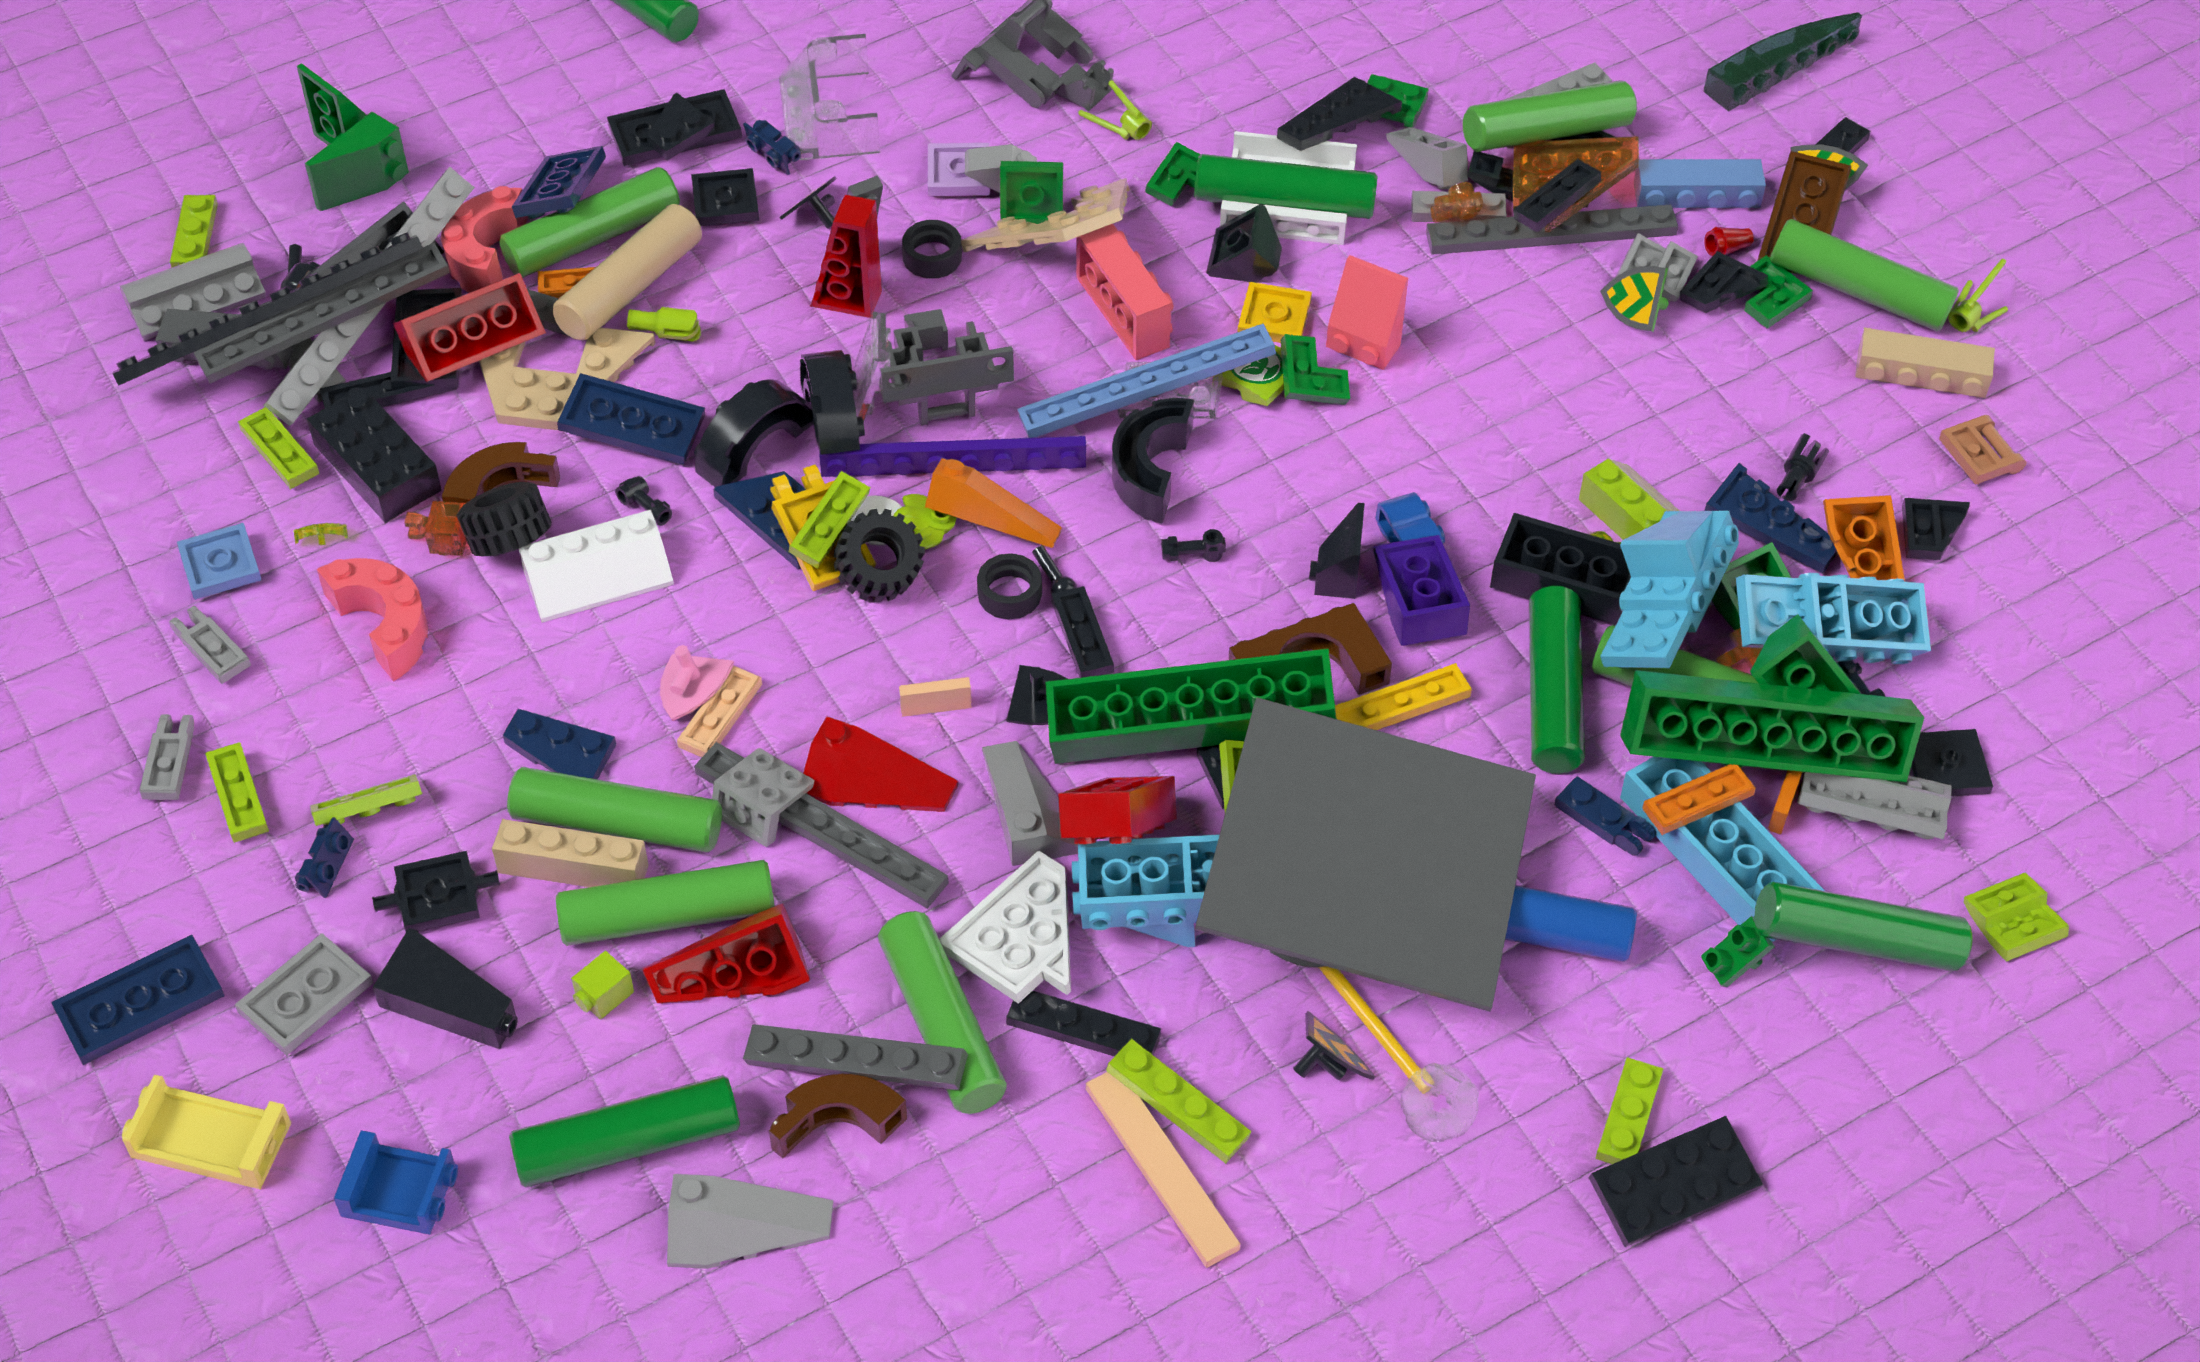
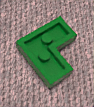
[1145,142,1201,206]
[1744,255,1813,329]
[1280,334,1350,405]

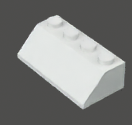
[519,510,674,623]

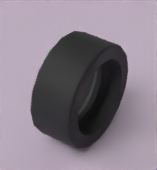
[902,220,962,278]
[977,553,1042,620]

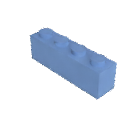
[1633,159,1766,208]

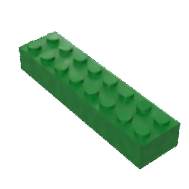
[1046,649,1337,764]
[1620,670,1925,782]

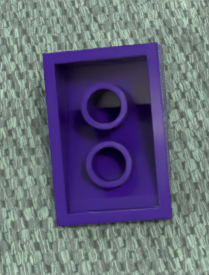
[1373,535,1470,646]

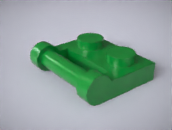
[1367,74,1429,128]

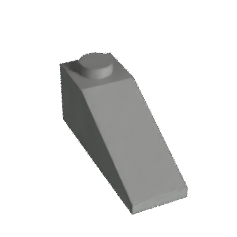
[1386,127,1468,189]

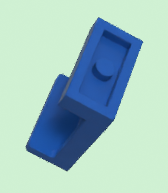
[334,1130,458,1235]

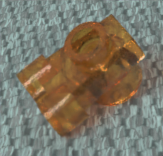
[1431,182,1483,223]

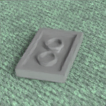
[235,933,373,1056]

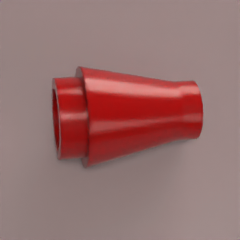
[1704,227,1754,256]

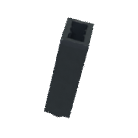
[373,928,518,1049]

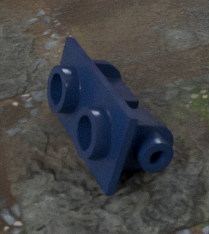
[743,120,801,175]
[295,817,354,898]

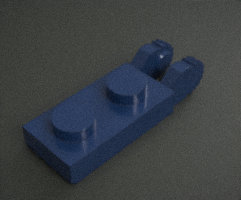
[1554,776,1656,856]

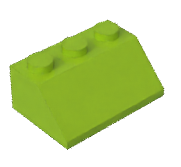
[1579,458,1680,540]

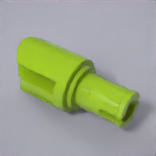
[627,307,701,342]

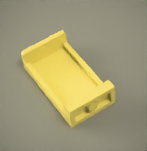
[122,1075,291,1190]

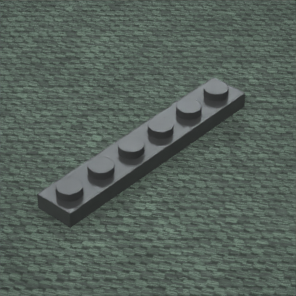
[743,1024,968,1090]

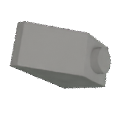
[965,144,1037,193]

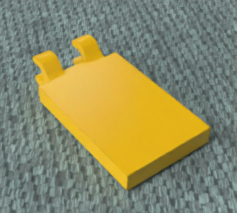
[770,464,876,591]

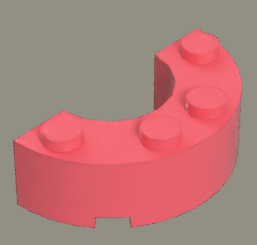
[441,186,528,293]
[317,558,428,682]

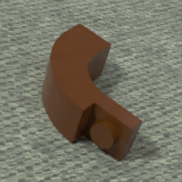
[442,442,560,519]
[769,1074,907,1159]

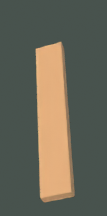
[1086,1072,1240,1268]

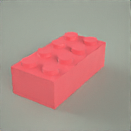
[1076,224,1173,360]

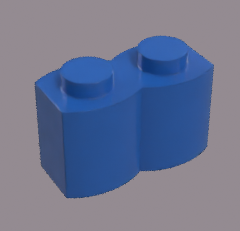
[1375,492,1445,544]

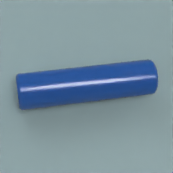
[1505,885,1637,962]

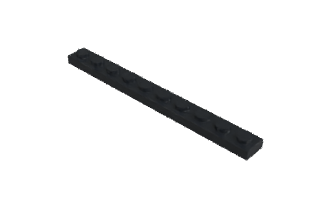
[112,232,423,386]

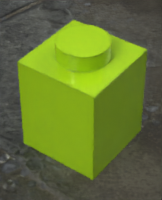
[571,950,634,1020]

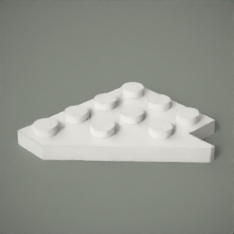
[939,851,1071,1004]

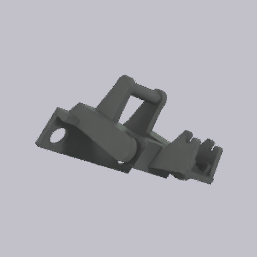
[951,0,1114,112]
[880,309,1014,426]

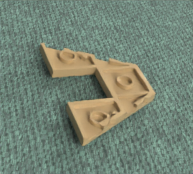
[961,178,1130,252]
[479,328,656,430]

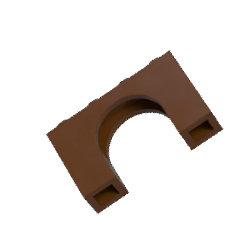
[1229,603,1392,695]

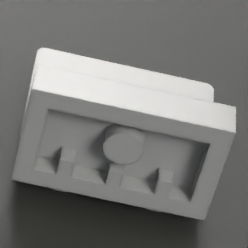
[712,748,814,847]

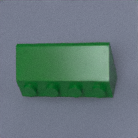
[1750,614,1862,694]

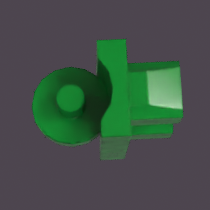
[1701,916,1775,987]

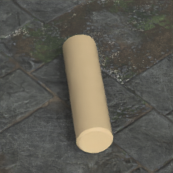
[553,204,702,341]

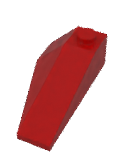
[803,716,958,812]
[642,903,811,1003]

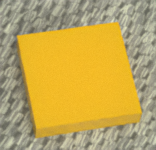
[1237,282,1312,343]

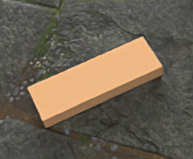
[677,665,762,757]

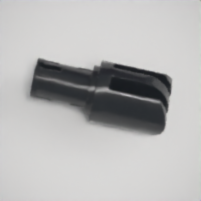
[1777,433,1829,501]

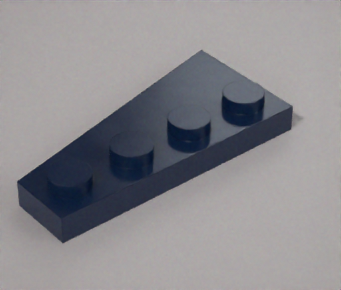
[1704,463,1838,573]

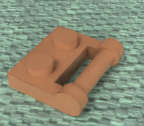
[1939,415,2027,485]

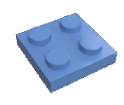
[177,523,262,600]

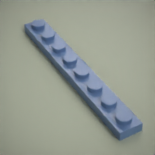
[1017,324,1276,438]

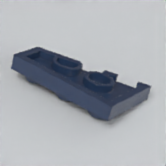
[503,709,616,780]

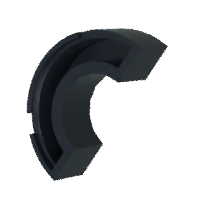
[800,350,865,455]
[694,379,814,487]
[1112,398,1194,523]

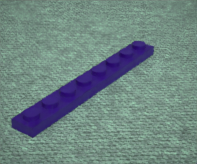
[819,436,1086,477]

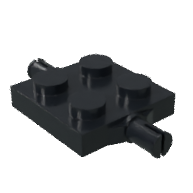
[372,851,500,931]

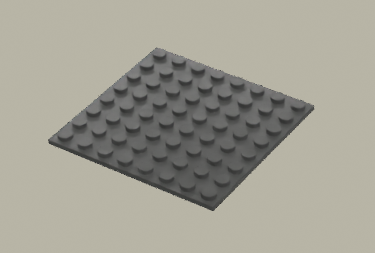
[1195,697,1536,1012]

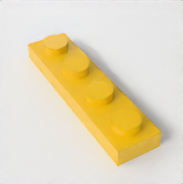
[1335,663,1472,730]

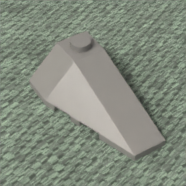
[982,741,1078,866]
[667,1174,833,1269]

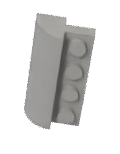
[120,243,266,341]
[1797,772,1951,839]

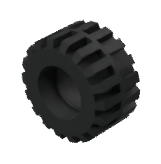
[456,482,552,557]
[834,509,925,602]

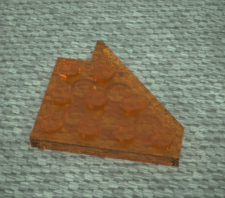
[1513,136,1639,232]

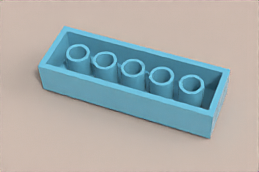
[1620,757,1825,942]

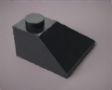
[1206,203,1282,282]
[1309,503,1365,599]

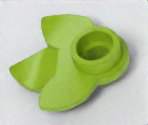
[893,494,957,549]

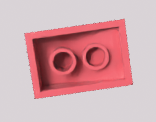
[1326,255,1408,370]

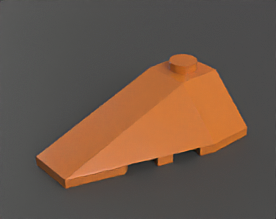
[925,458,1062,548]
[1823,495,1905,582]

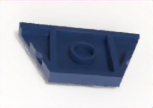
[713,471,806,570]

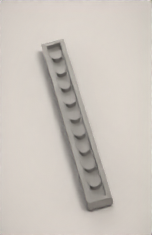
[263,167,475,426]

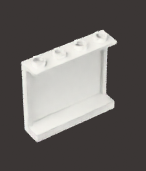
[1220,131,1357,245]

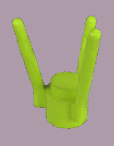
[1078,80,1152,140]
[1948,259,2008,332]

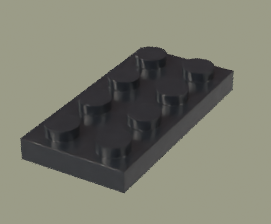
[607,89,742,166]
[390,288,463,390]
[1588,1116,1763,1247]

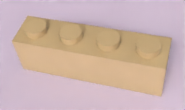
[1855,327,1995,398]
[492,819,649,887]

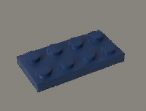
[511,146,606,219]
[557,373,705,465]
[51,935,225,1065]

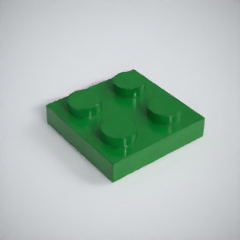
[1000,161,1064,224]

